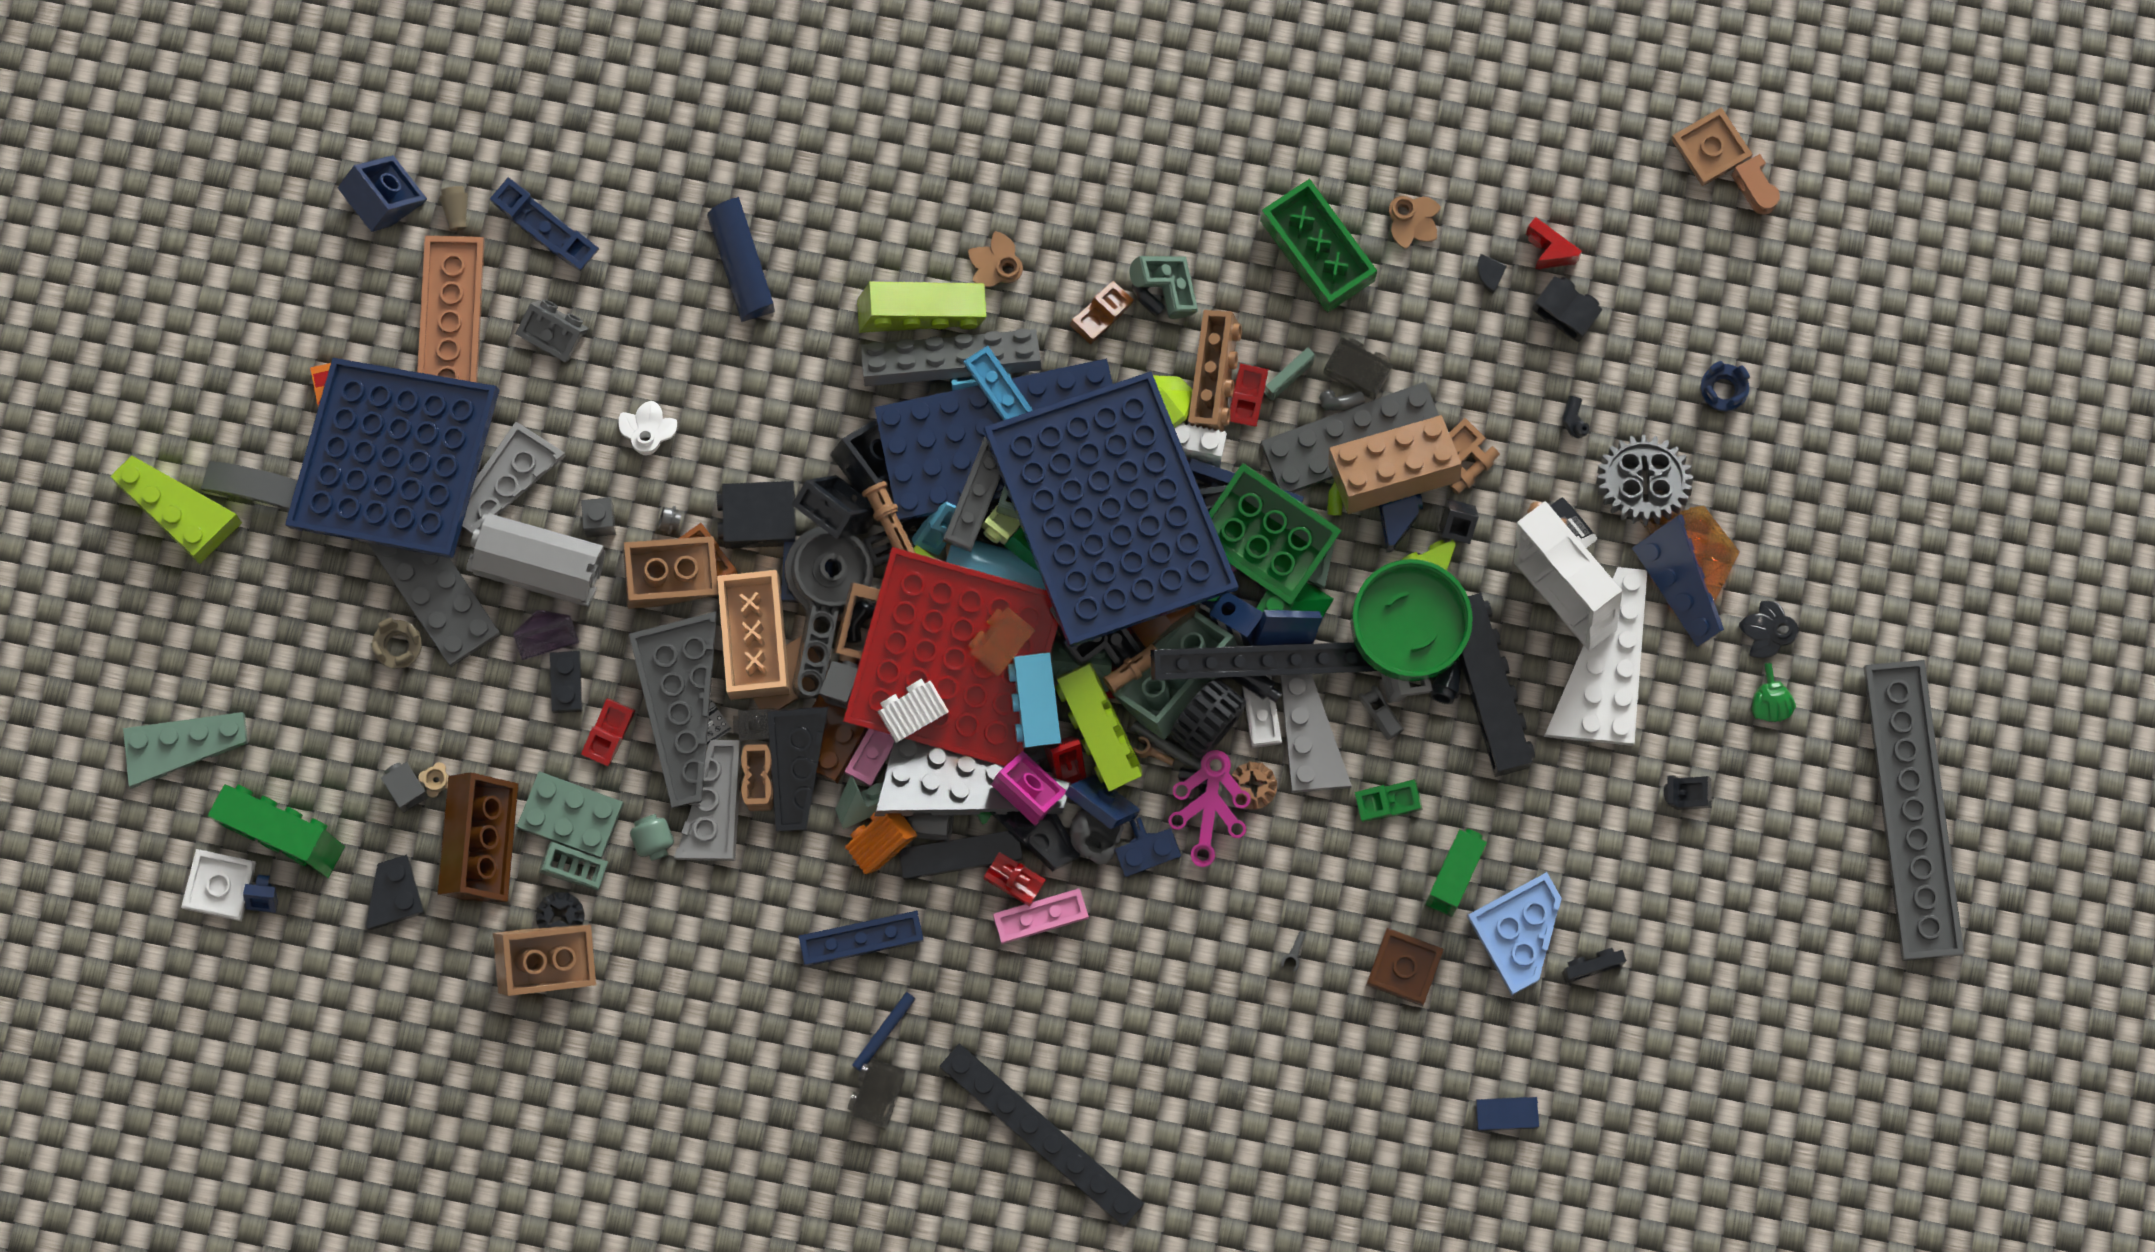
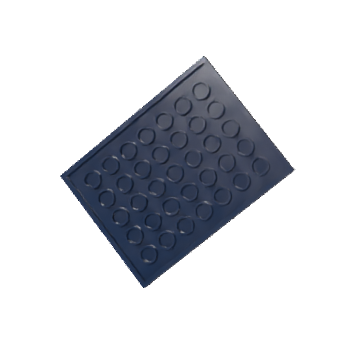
[983,371,1239,648]

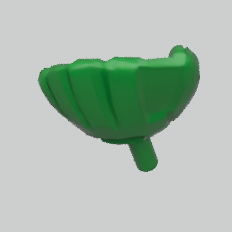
[1751,663,1796,722]

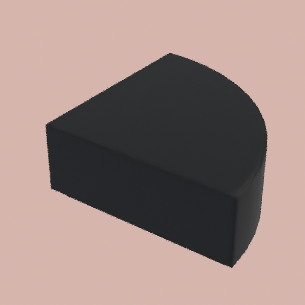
[1477,254,1507,294]

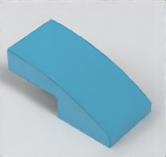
[912,502,956,555]

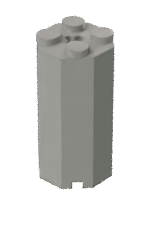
[466,513,605,607]

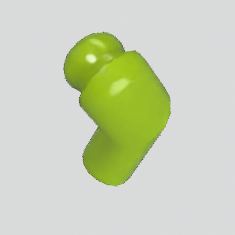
[1327,481,1343,515]

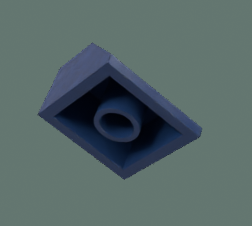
[337,155,427,232]

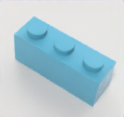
[1008,653,1061,748]

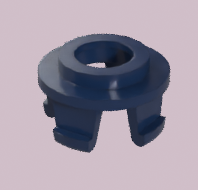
[1700,361,1750,411]

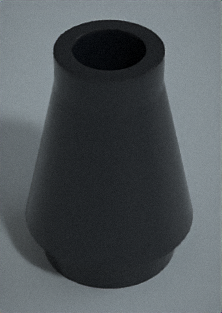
[1431,660,1463,704]

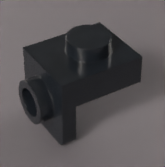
[1664,775,1712,810]

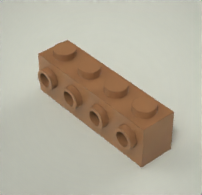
[1188,310,1242,432]

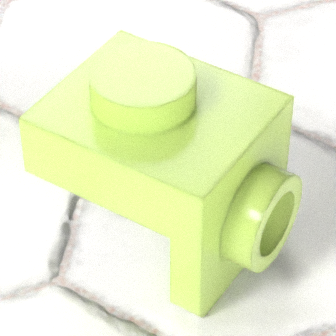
[981,500,1020,545]

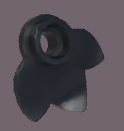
[1739,601,1799,658]

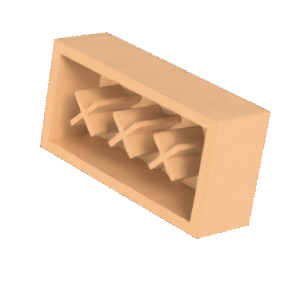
[717,570,790,700]

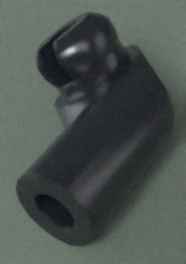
[1562,396,1589,439]
[847,601,875,643]

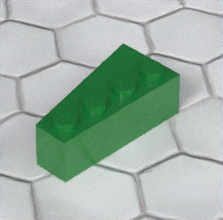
[207,784,345,878]

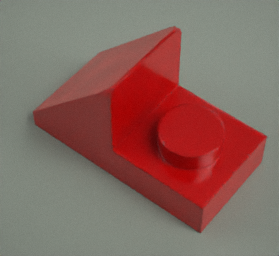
[1525,217,1582,269]

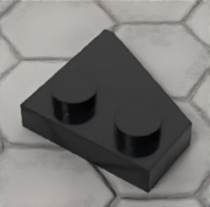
[366,854,425,931]

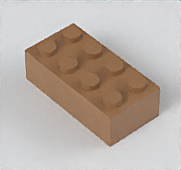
[1328,415,1462,514]

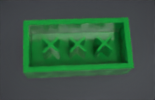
[1260,178,1377,313]

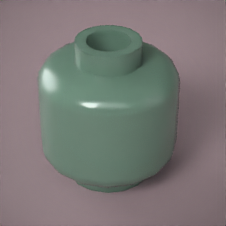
[630,814,674,861]

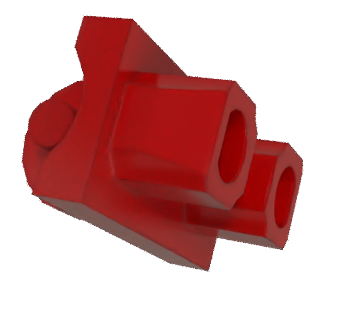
[983,852,1046,907]

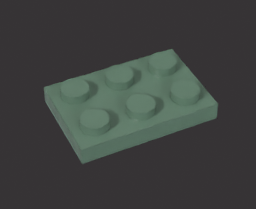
[517,771,624,859]

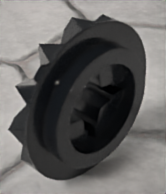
[536,892,585,928]

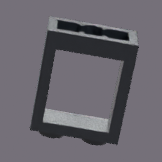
[792,475,875,539]

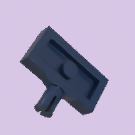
[1114,817,1181,878]

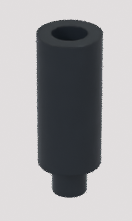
[1231,676,1282,703]

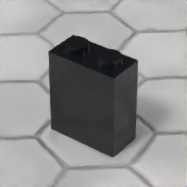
[717,481,796,549]

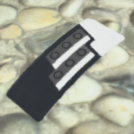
[1550,497,1597,548]

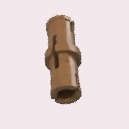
[1103,644,1157,694]

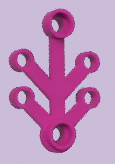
[1168,750,1251,867]

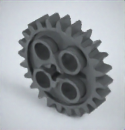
[1596,435,1694,526]

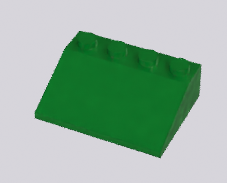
[1209,463,1342,605]

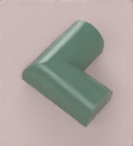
[1129,256,1198,319]

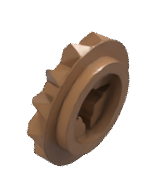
[1230,761,1277,810]

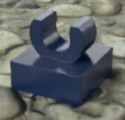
[243,875,278,913]

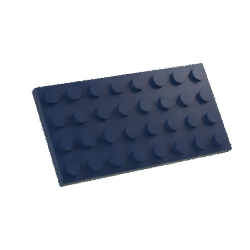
[874,358,1113,522]

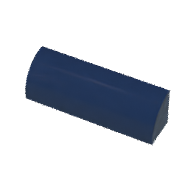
[707,197,775,322]

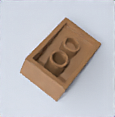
[623,536,719,609]
[493,925,596,996]

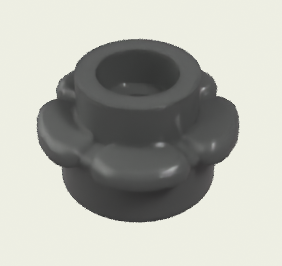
[658,506,681,534]

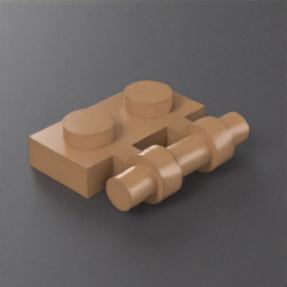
[1449,418,1500,494]

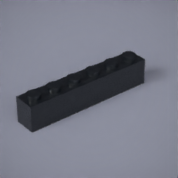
[1459,593,1535,777]

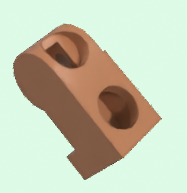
[1731,154,1780,215]

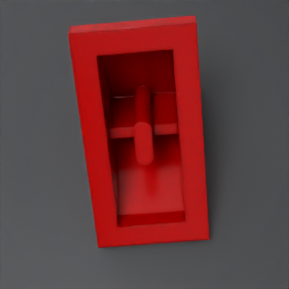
[1043,736,1086,785]

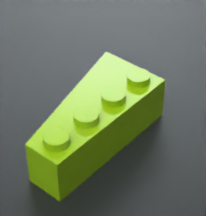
[857,281,986,333]
[110,455,242,564]
[1055,661,1142,791]

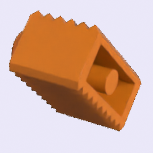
[845,813,918,875]

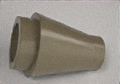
[439,186,468,231]

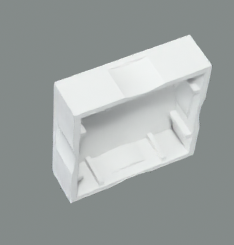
[1514,501,1622,651]

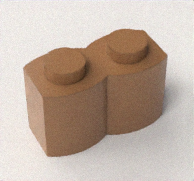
[741,744,774,811]

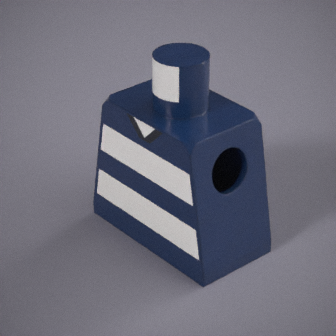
[1200,593,1263,647]

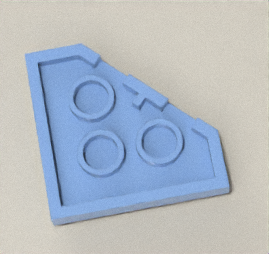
[1467,872,1562,996]

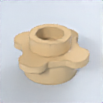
[418,762,448,798]

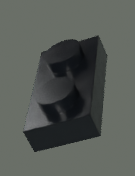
[549,651,583,713]
[1562,948,1627,984]

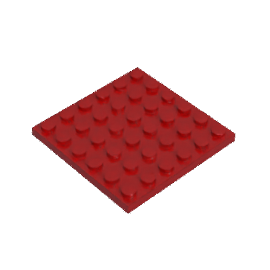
[843,547,1058,766]

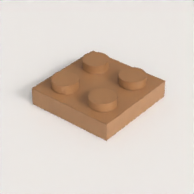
[1671,107,1753,186]

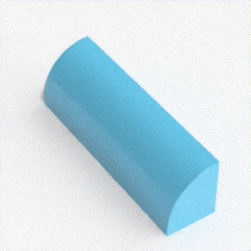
[946,540,1046,590]

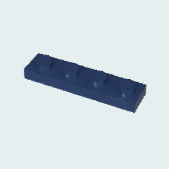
[799,911,924,967]

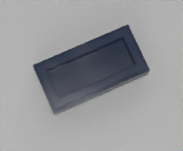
[1475,1097,1539,1131]

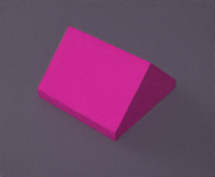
[991,751,1066,826]

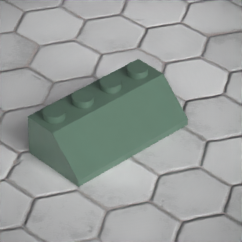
[1112,611,1238,740]

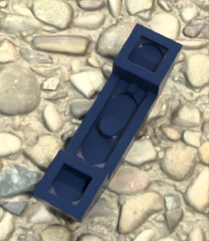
[490,177,599,271]

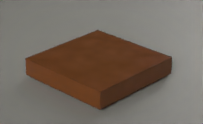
[1366,928,1444,1006]

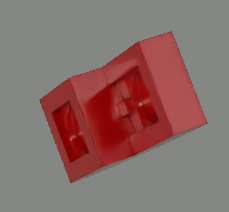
[1230,363,1269,427]
[581,698,636,766]

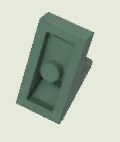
[835,776,883,829]

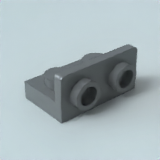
[515,299,589,362]

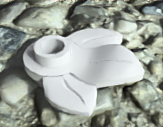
[618,401,677,455]

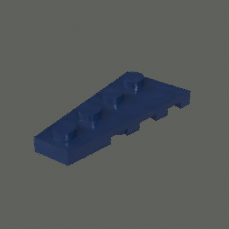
[1632,514,1724,647]

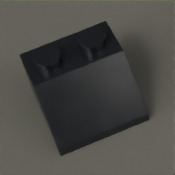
[830,419,890,493]

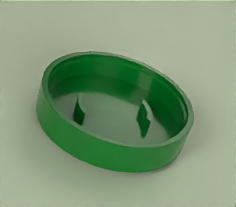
[1350,559,1473,681]

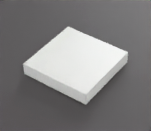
[181,849,257,922]

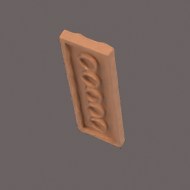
[417,236,485,383]

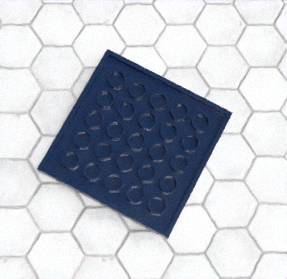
[285,358,500,558]

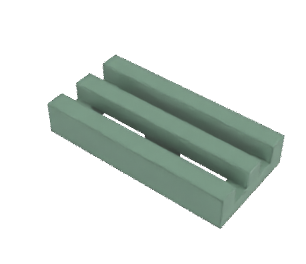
[1264,347,1315,401]

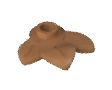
[1389,196,1441,249]
[968,231,1023,287]

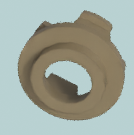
[371,617,422,669]

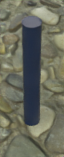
[852,992,915,1072]

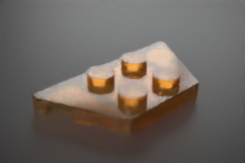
[1639,505,1740,603]

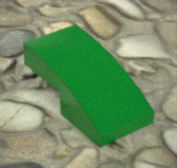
[1355,779,1423,822]

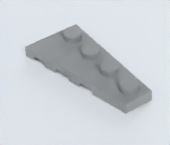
[462,422,566,535]
[1280,674,1352,793]
[674,740,742,861]

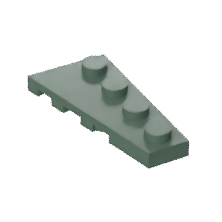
[123,712,248,789]

